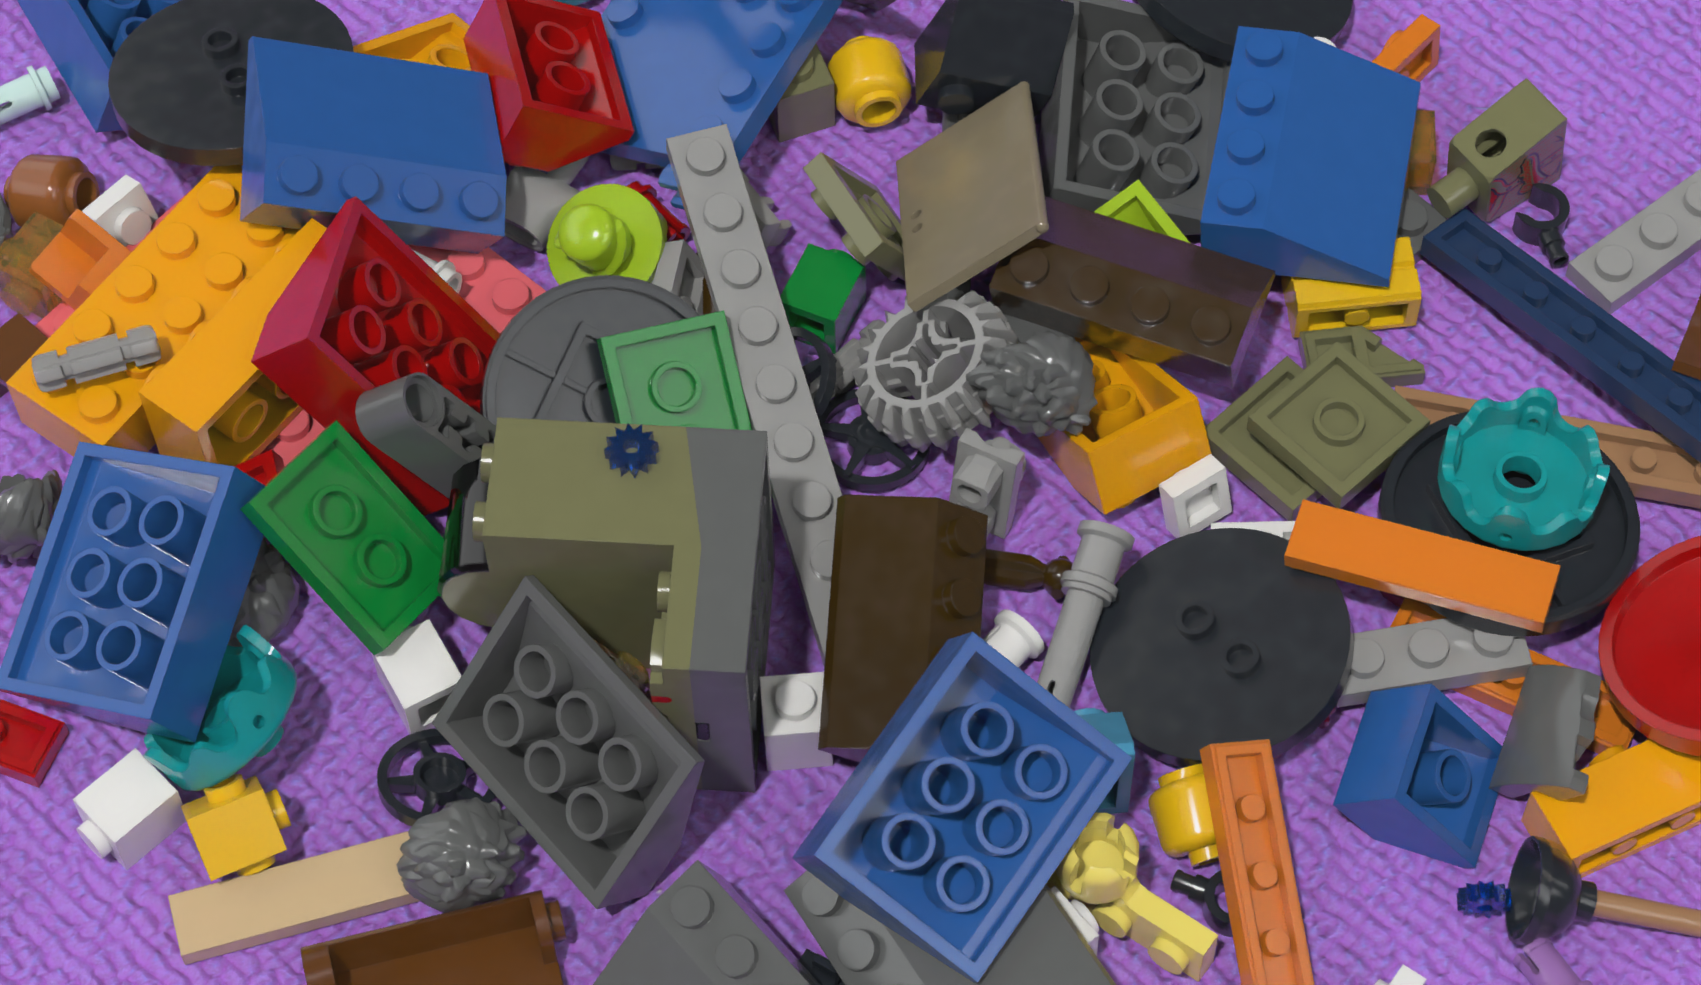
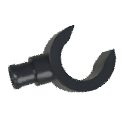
[1512,183,1570,267]
[1170,869,1233,937]

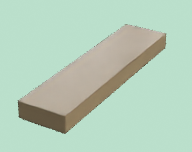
[168,831,420,965]

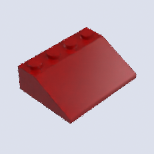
[251,196,500,516]

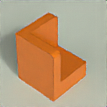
[29,209,131,310]

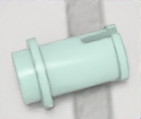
[0,65,61,127]

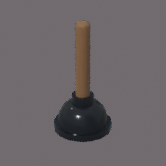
[1505,836,1701,945]

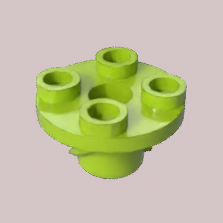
[547,184,668,285]

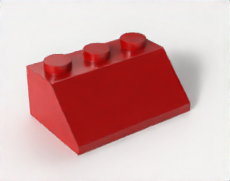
[463,0,634,172]

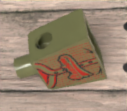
[1427,78,1567,222]

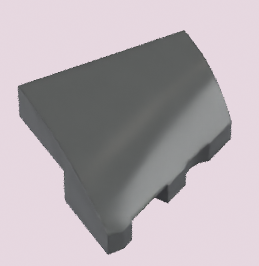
[1489,665,1602,801]

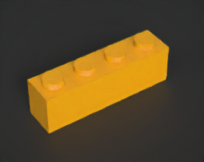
[1521,737,1701,878]

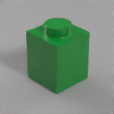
[780,243,866,354]

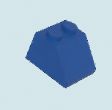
[1333,683,1502,869]

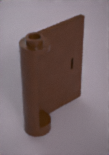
[300,890,567,985]

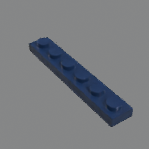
[1420,208,1701,463]

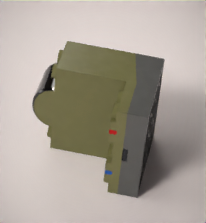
[437,417,775,793]

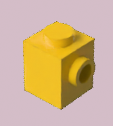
[180,774,291,881]

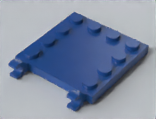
[536,0,843,210]

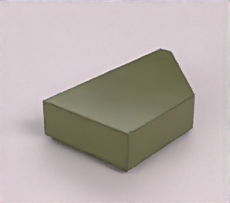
[1298,325,1425,387]

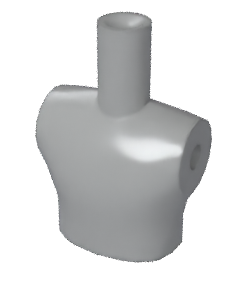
[505,157,589,252]

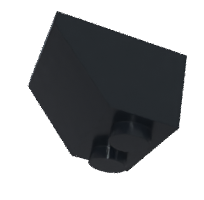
[914,0,1074,117]

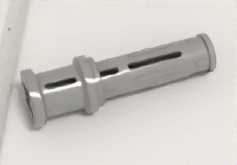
[1037,520,1135,708]

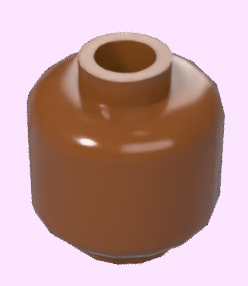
[3,154,100,233]

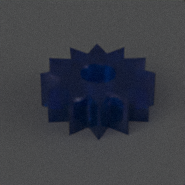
[604,423,659,478]
[1457,880,1512,918]

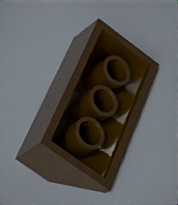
[989,196,1276,389]
[818,495,988,762]

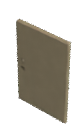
[896,81,1049,313]

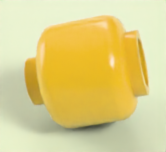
[827,36,911,127]
[1148,764,1219,867]

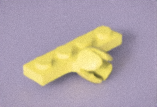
[1046,812,1218,982]

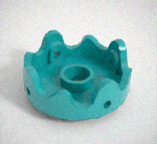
[1437,387,1610,551]
[143,625,297,791]

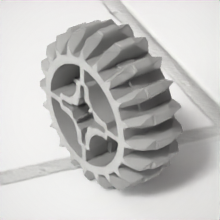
[852,288,1019,453]

